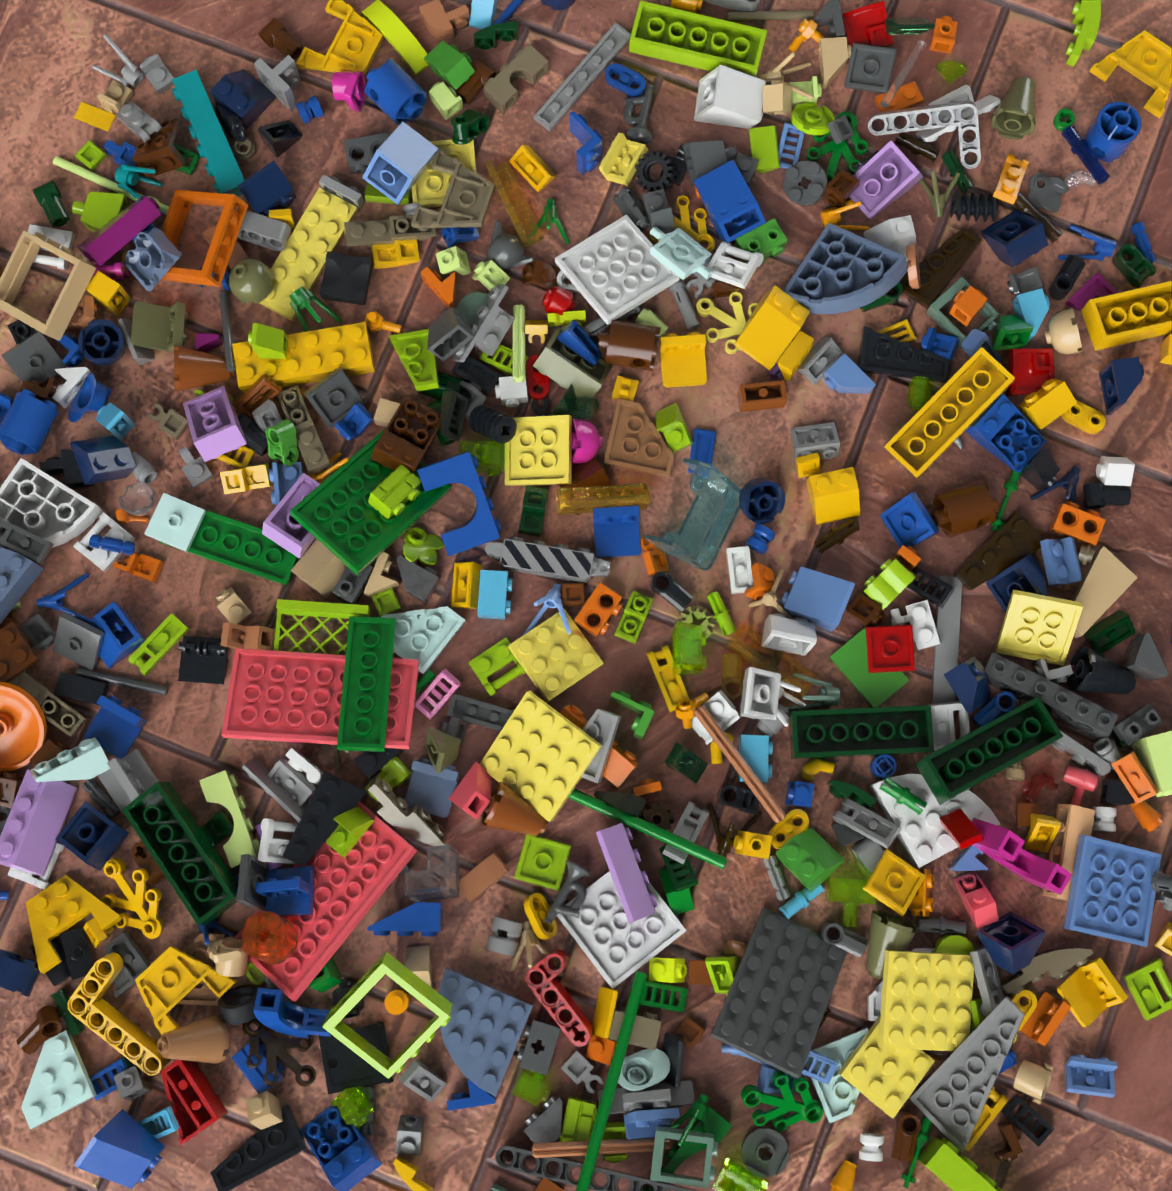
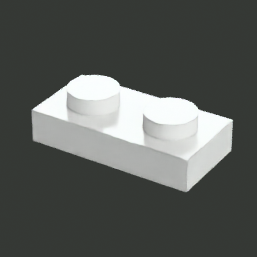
[726,546,754,594]

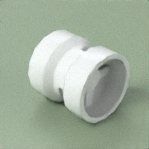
[1092,807,1117,832]
[859,1133,884,1162]

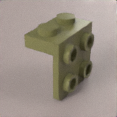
[131,301,188,353]

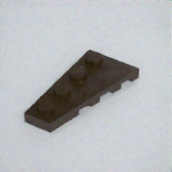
[954,511,1044,590]

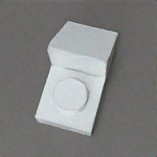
[52,367,93,409]

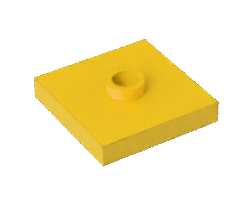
[862,849,926,916]

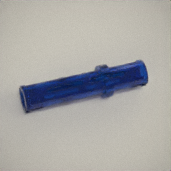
[1061,125,1110,185]

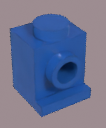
[785,781,814,808]

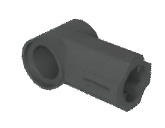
[820,921,868,958]

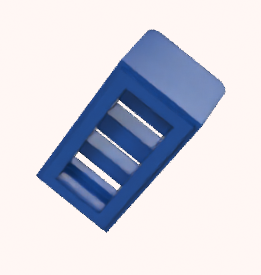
[556,320,602,365]
[89,1057,141,1101]

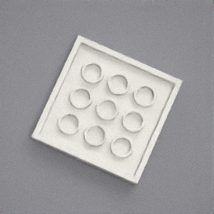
[555,214,679,325]
[557,870,686,989]

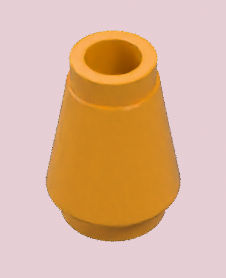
[830,1160,857,1191]

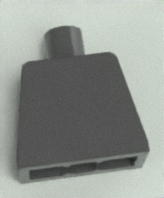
[682,140,737,186]
[427,307,474,362]

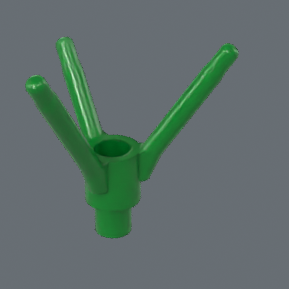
[523,199,570,248]
[668,1094,709,1147]

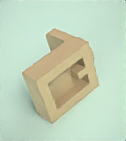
[97,80,134,113]

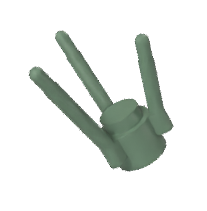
[784,672,840,711]

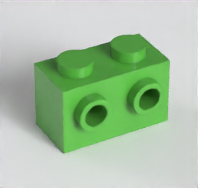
[424,40,475,89]
[734,218,788,264]

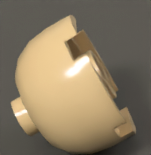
[1044,308,1082,355]

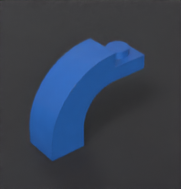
[253,988,331,1038]

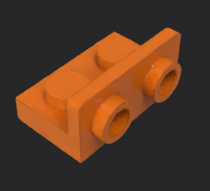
[1020,992,1071,1046]

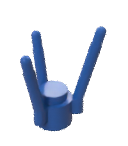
[1058,225,1116,261]

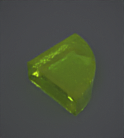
[936,61,967,84]

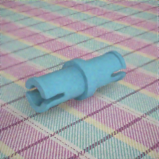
[779,884,824,920]

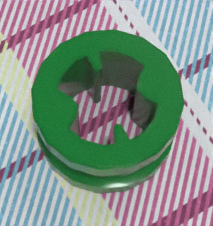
[1053,109,1075,131]

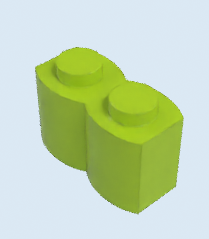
[864,557,916,610]

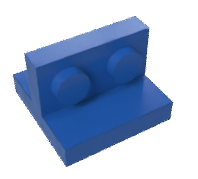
[880,491,939,548]
[256,866,315,919]

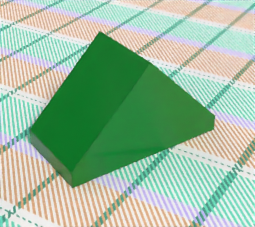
[658,869,694,915]

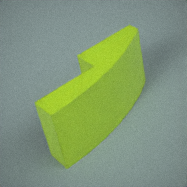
[614,591,654,644]

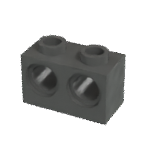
[344,132,388,174]

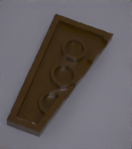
[899,228,981,309]

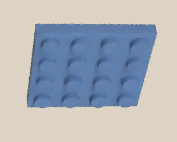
[1064,835,1162,947]

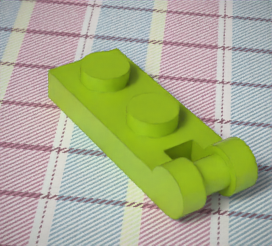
[128,613,190,676]

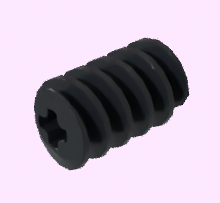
[950,192,999,222]
[469,405,517,444]

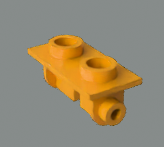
[909,868,934,916]

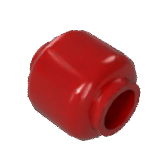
[542,286,576,315]

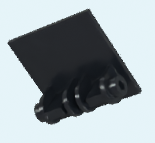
[178,636,228,685]

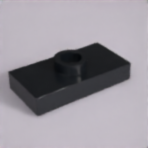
[452,355,502,396]
[59,927,94,980]

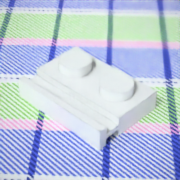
[692,690,742,745]

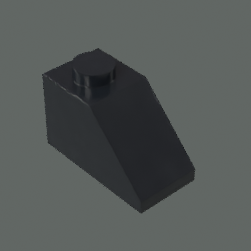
[1021,447,1059,491]

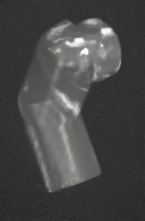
[1064,170,1097,188]

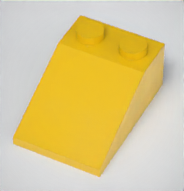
[734,285,810,371]

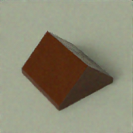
[556,457,615,516]

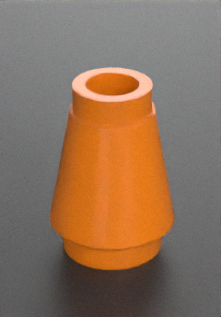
[1130,801,1164,833]

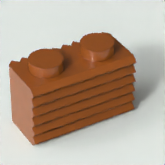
[737,380,787,412]

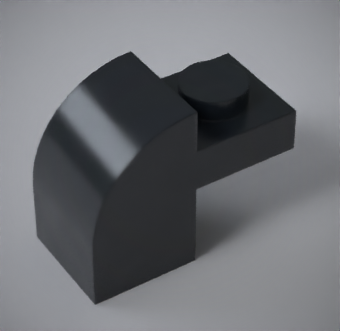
[39,449,94,489]
[1100,779,1135,806]

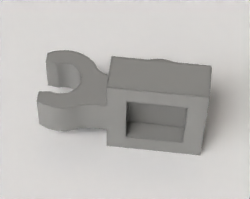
[178,446,214,488]

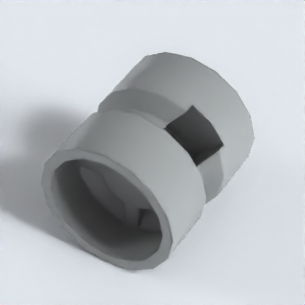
[485,916,523,957]

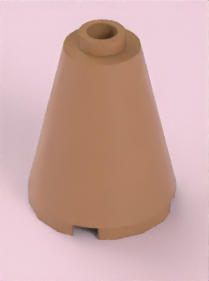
[157,1015,229,1064]

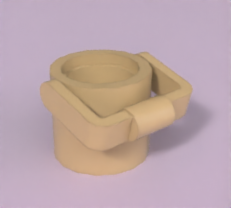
[207,937,249,977]
[1014,1060,1053,1104]

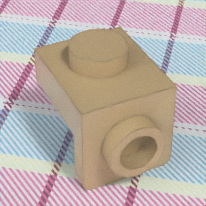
[214,587,252,624]

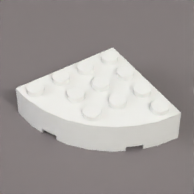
[0,458,103,552]
[869,774,1000,868]

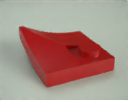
[842,1,894,52]
[1006,348,1055,397]

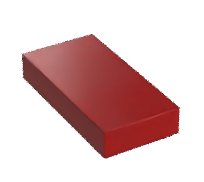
[939,808,983,849]

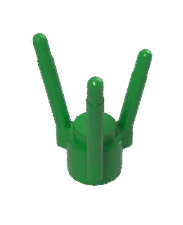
[289,286,342,332]

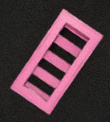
[415,669,462,720]

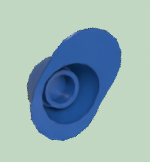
[68,374,111,422]

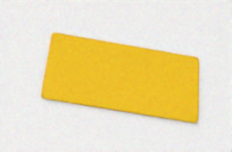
[74,102,116,131]

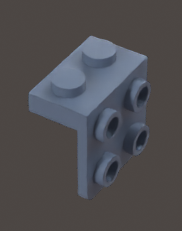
[405,758,460,818]

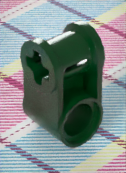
[451,109,490,145]
[1112,244,1156,288]

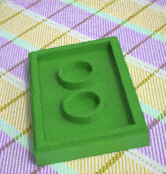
[829,628,909,708]

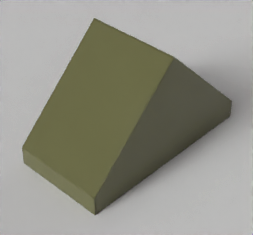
[424,727,461,773]

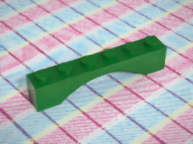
[642,1104,732,1191]

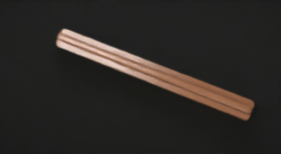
[694,705,786,823]
[532,1138,672,1158]

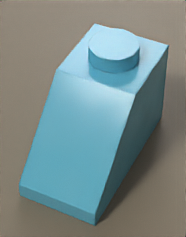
[469,0,499,29]
[1012,288,1050,342]
[95,403,136,441]

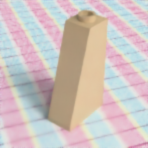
[1071,546,1138,638]

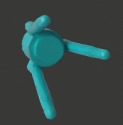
[115,164,163,199]

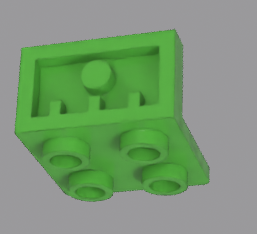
[610,690,655,740]

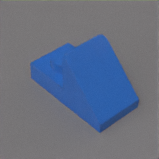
[446,1079,496,1111]

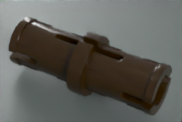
[895,132,941,162]
[814,518,860,554]

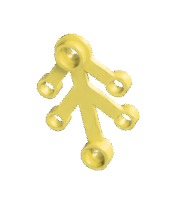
[696,292,758,354]

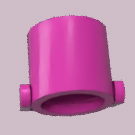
[332,71,367,112]

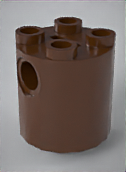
[598,320,661,371]
[931,479,999,538]

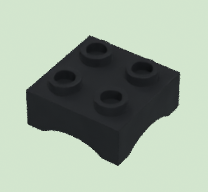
[319,251,373,306]

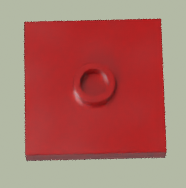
[865,625,915,673]

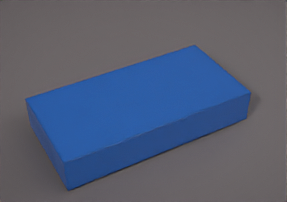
[688,428,716,476]

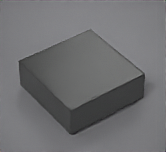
[827,115,854,144]

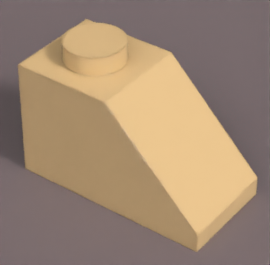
[818,37,851,89]

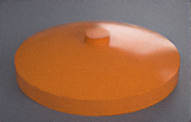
[0,682,47,771]

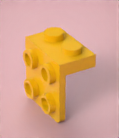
[659,332,707,388]
[1057,958,1128,1027]

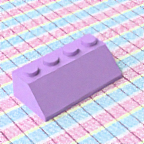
[0,769,78,877]
[596,823,658,923]

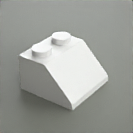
[761,613,817,656]
[740,667,781,720]

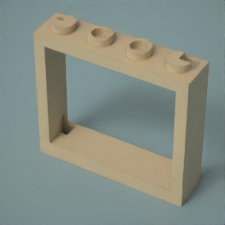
[0,231,96,341]

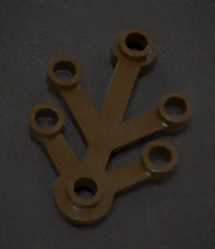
[242,1018,316,1087]

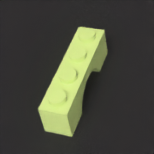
[199,770,260,868]

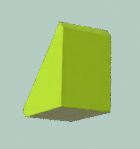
[705,956,738,993]

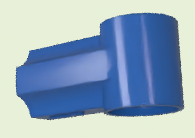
[971,691,1017,728]

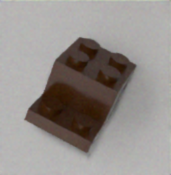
[0,611,40,683]

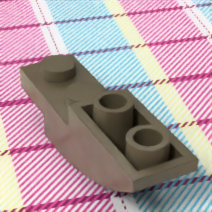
[344,215,436,249]
[277,385,331,475]
[8,672,86,737]
[368,776,447,848]
[1001,947,1093,995]

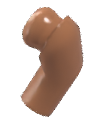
[722,940,747,959]

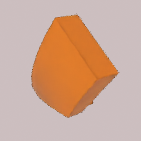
[112,553,164,584]

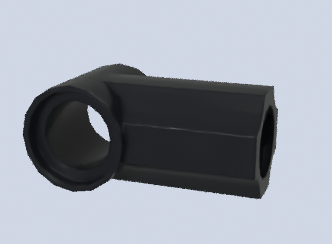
[1048,255,1086,300]
[238,413,268,456]
[1083,483,1131,509]
[650,572,694,613]

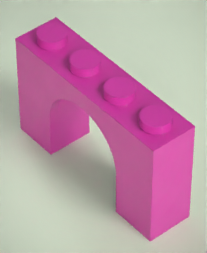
[972,818,1072,895]

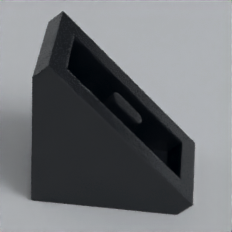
[258,120,303,158]

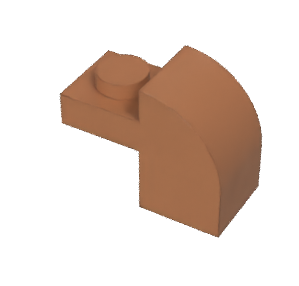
[419,0,470,40]
[53,295,97,330]
[221,623,275,651]

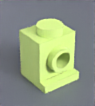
[429,82,463,120]

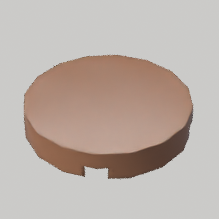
[906,244,920,289]

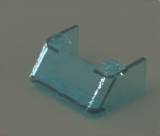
[645,458,741,571]

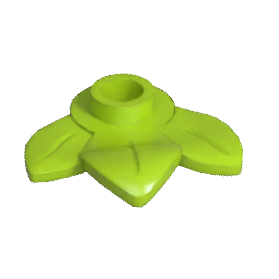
[402,527,444,565]

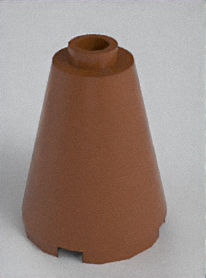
[174,346,234,391]
[480,782,548,836]

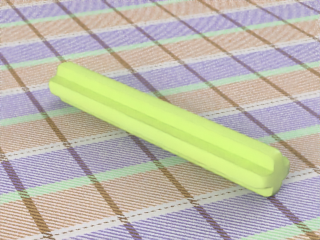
[513,304,525,383]

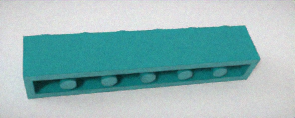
[172,70,245,197]

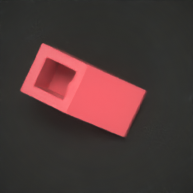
[448,762,492,820]
[954,871,999,929]

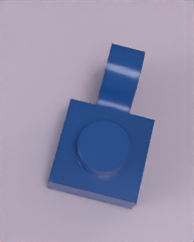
[103,140,139,167]

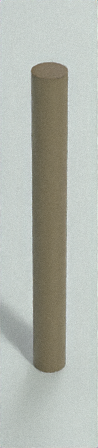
[727,10,814,21]

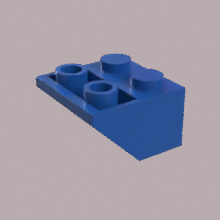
[89,602,146,669]

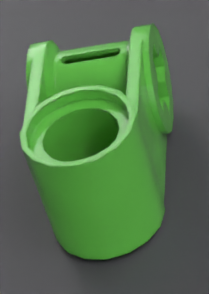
[266,419,299,466]

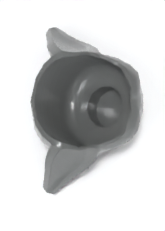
[486,220,534,271]

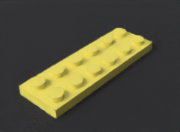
[259,187,358,321]

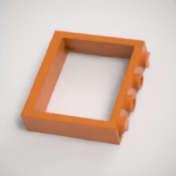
[161,190,248,287]

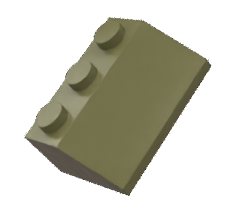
[533,327,613,404]

